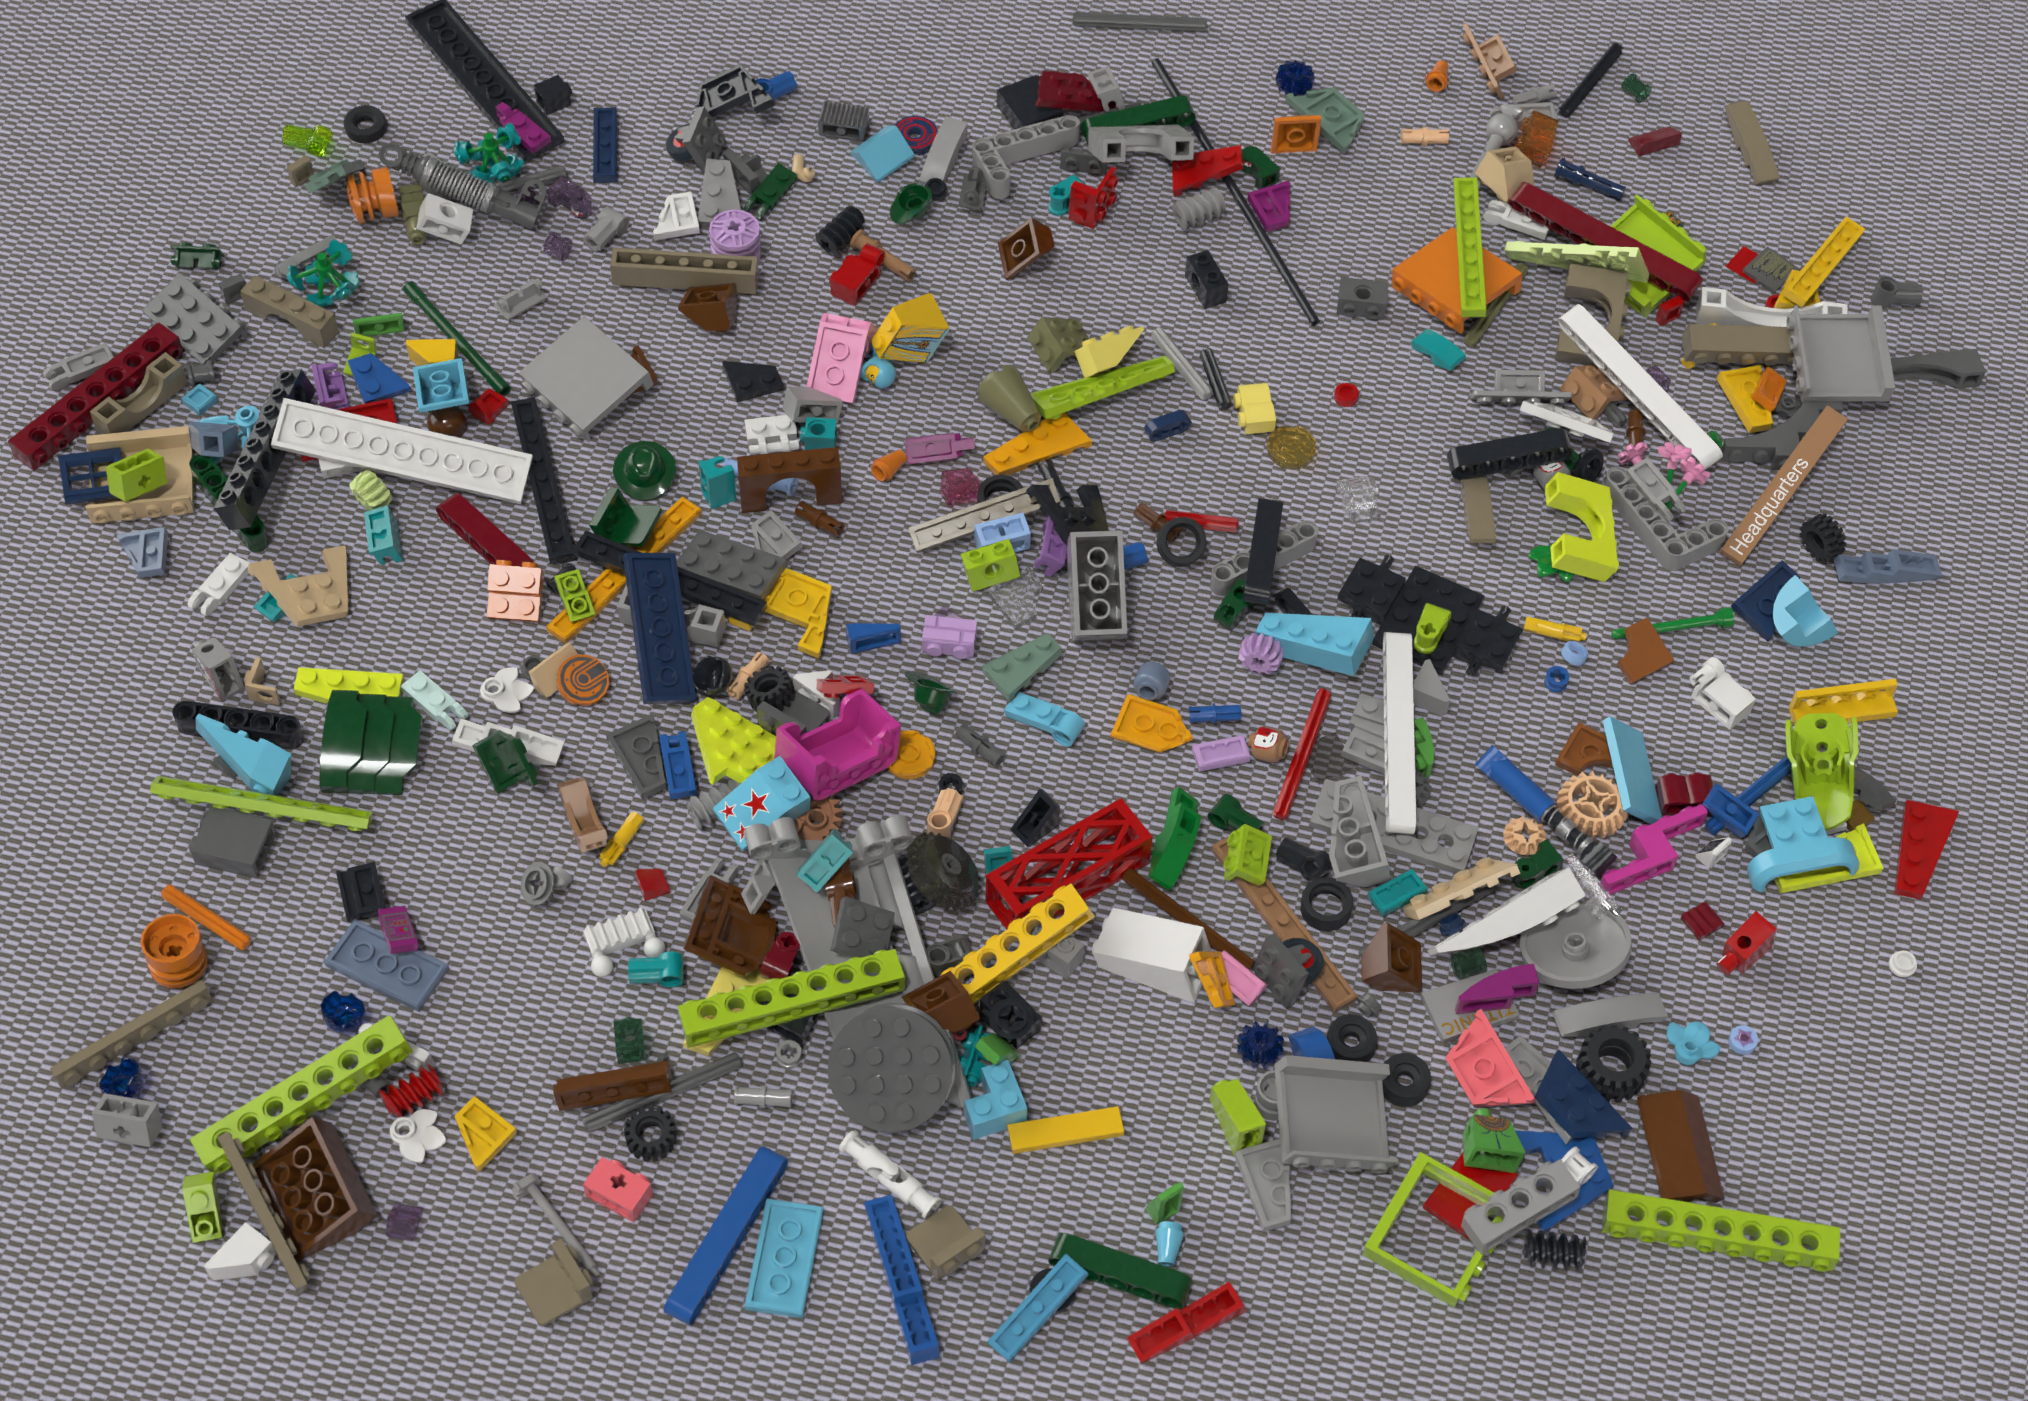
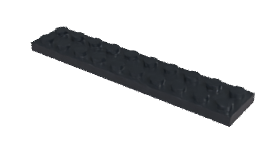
[405,0,565,162]

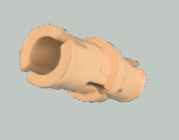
[1401,127,1449,146]
[726,652,770,700]

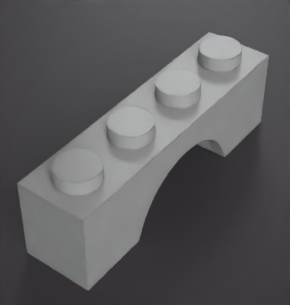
[617,585,726,648]

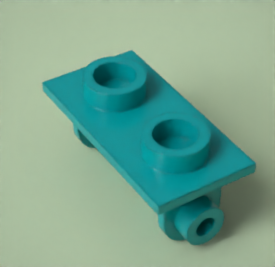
[959,1025,990,1087]

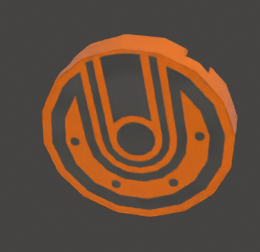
[556,654,609,706]

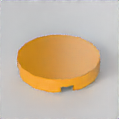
[887,730,935,779]

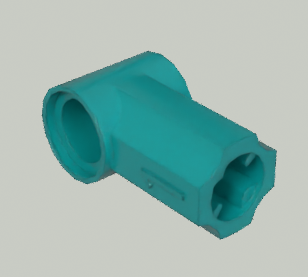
[628,951,684,988]

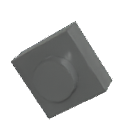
[219,274,246,305]

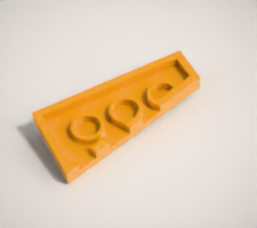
[983,412,1092,475]

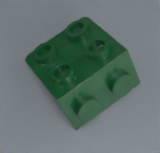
[589,487,663,547]
[472,730,538,793]

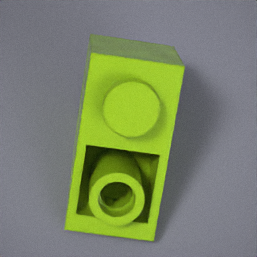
[182,1171,223,1243]

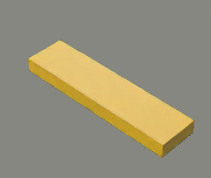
[1007,1106,1124,1154]

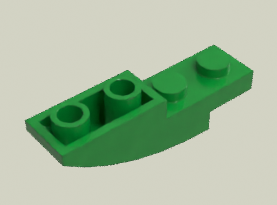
[1148,787,1201,890]

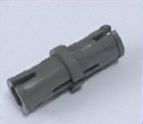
[955,723,1006,767]

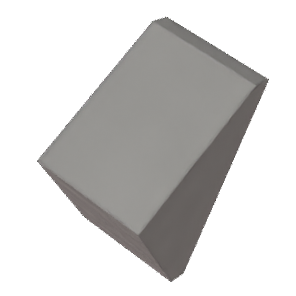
[1413,659,1450,716]

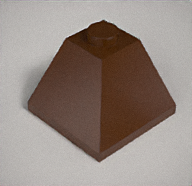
[997,217,1055,281]
[678,283,736,333]
[1361,922,1422,993]
[902,971,980,1032]

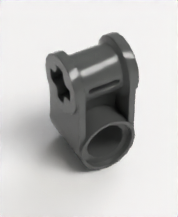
[926,934,972,978]

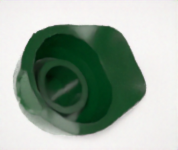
[890,183,932,225]

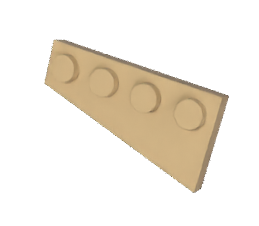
[1402,857,1520,920]

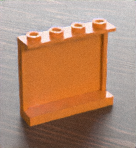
[1391,227,1522,334]

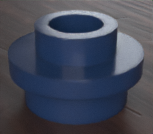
[1439,914,1466,937]

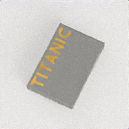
[1420,969,1520,1044]

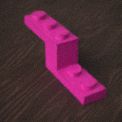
[1598,804,1708,898]

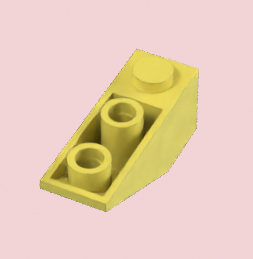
[1074,325,1144,378]

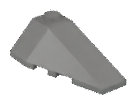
[1329,776,1391,887]

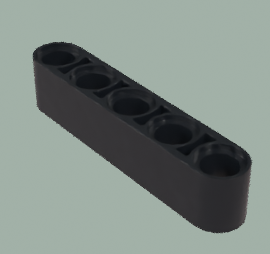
[1446,428,1573,480]
[1243,498,1284,605]
[172,701,304,749]

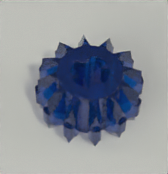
[1275,58,1315,97]
[1237,1020,1284,1070]

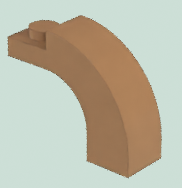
[556,776,608,853]

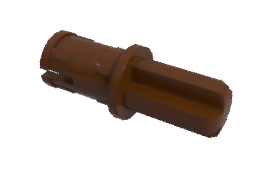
[1626,409,1646,447]
[1134,503,1181,542]

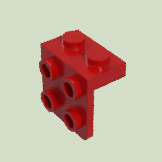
[1068,166,1119,229]

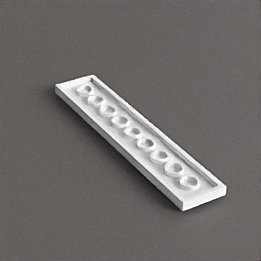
[271,398,533,504]

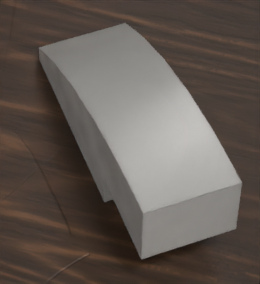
[919,116,967,185]

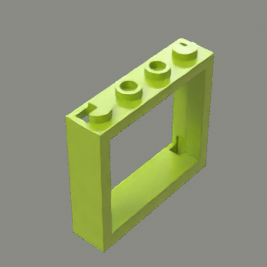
[1362,1152,1502,1308]

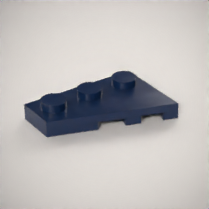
[1731,560,1801,642]

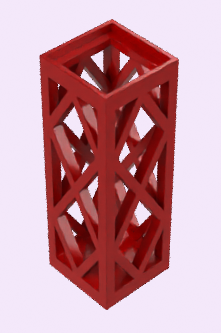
[985,798,1153,930]

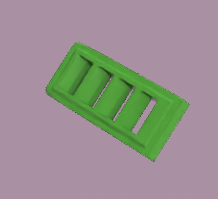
[1146,1182,1184,1225]

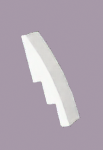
[452,719,564,766]

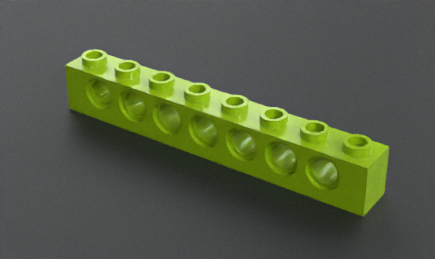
[678,949,905,1048]
[190,1015,413,1175]
[1602,1189,1840,1272]

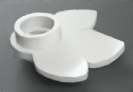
[480,667,534,713]
[390,1109,446,1163]

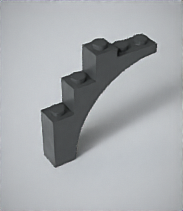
[1721,401,1843,470]

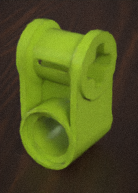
[1413,603,1452,654]

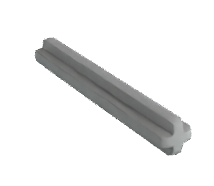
[1151,327,1213,400]

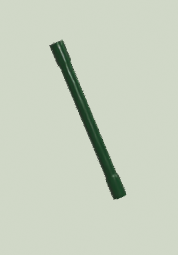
[403,281,511,397]

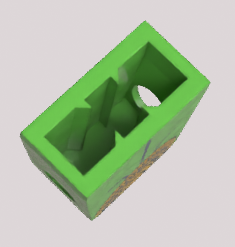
[1463,1108,1525,1173]

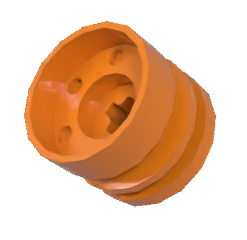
[347,167,399,224]
[140,914,208,988]

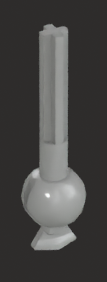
[1469,104,1523,190]

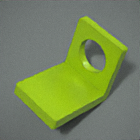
[343,333,377,377]

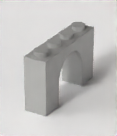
[1088,125,1194,163]

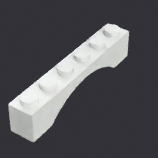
[1696,287,1847,327]

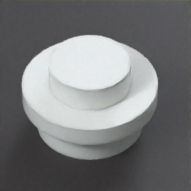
[1889,951,1917,978]

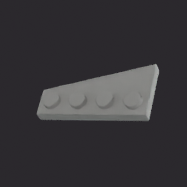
[1505,1035,1574,1145]

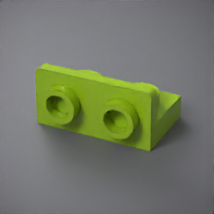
[1223,824,1272,886]

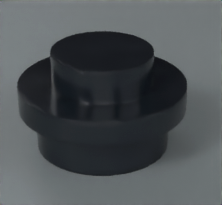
[925,178,947,201]

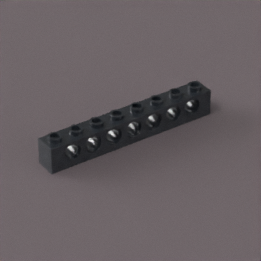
[214,369,316,530]

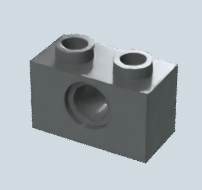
[1336,277,1389,320]

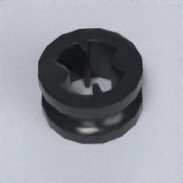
[939,773,963,795]

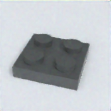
[830,896,895,958]

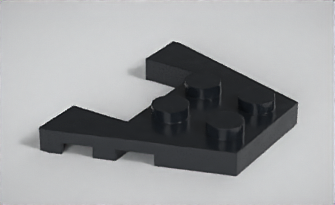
[696,64,775,118]
[1026,485,1109,546]

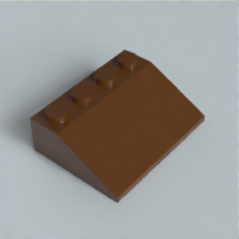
[252,1117,377,1262]

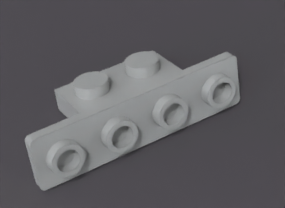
[1470,370,1572,406]

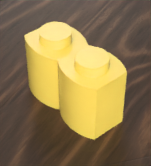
[1233,383,1276,434]

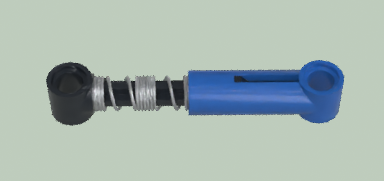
[1475,744,1618,877]

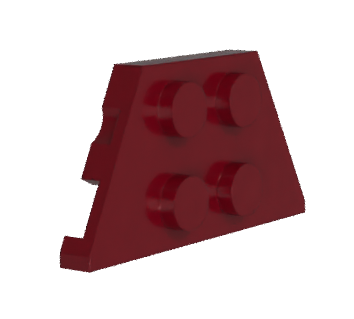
[1036,71,1116,112]

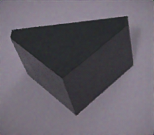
[1010,789,1060,847]

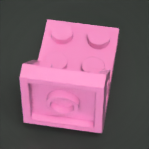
[806,313,878,404]

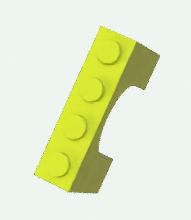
[1545,472,1619,582]

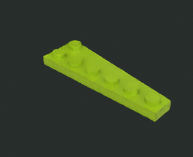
[1030,355,1175,419]

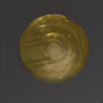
[1267,425,1316,470]

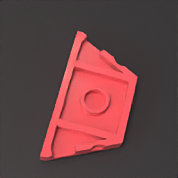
[1445,1009,1536,1108]

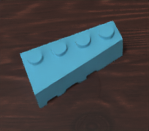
[1255,613,1374,676]

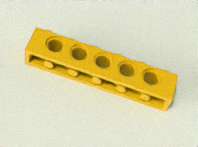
[940,884,1095,1004]

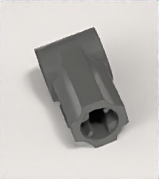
[1871,276,1923,308]

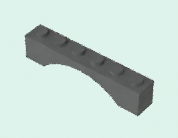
[1842,349,1986,402]

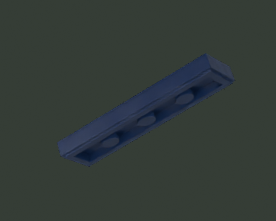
[593,107,617,183]

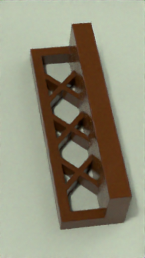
[553,1061,672,1111]

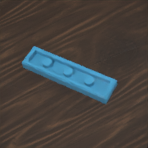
[987,1254,1089,1363]

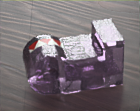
[547,176,593,219]

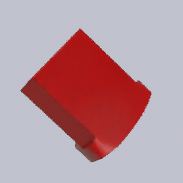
[468,388,509,425]

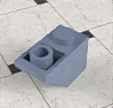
[189,422,239,457]

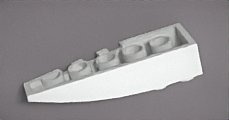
[1428,867,1586,955]

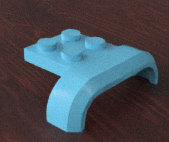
[1747,796,1860,892]

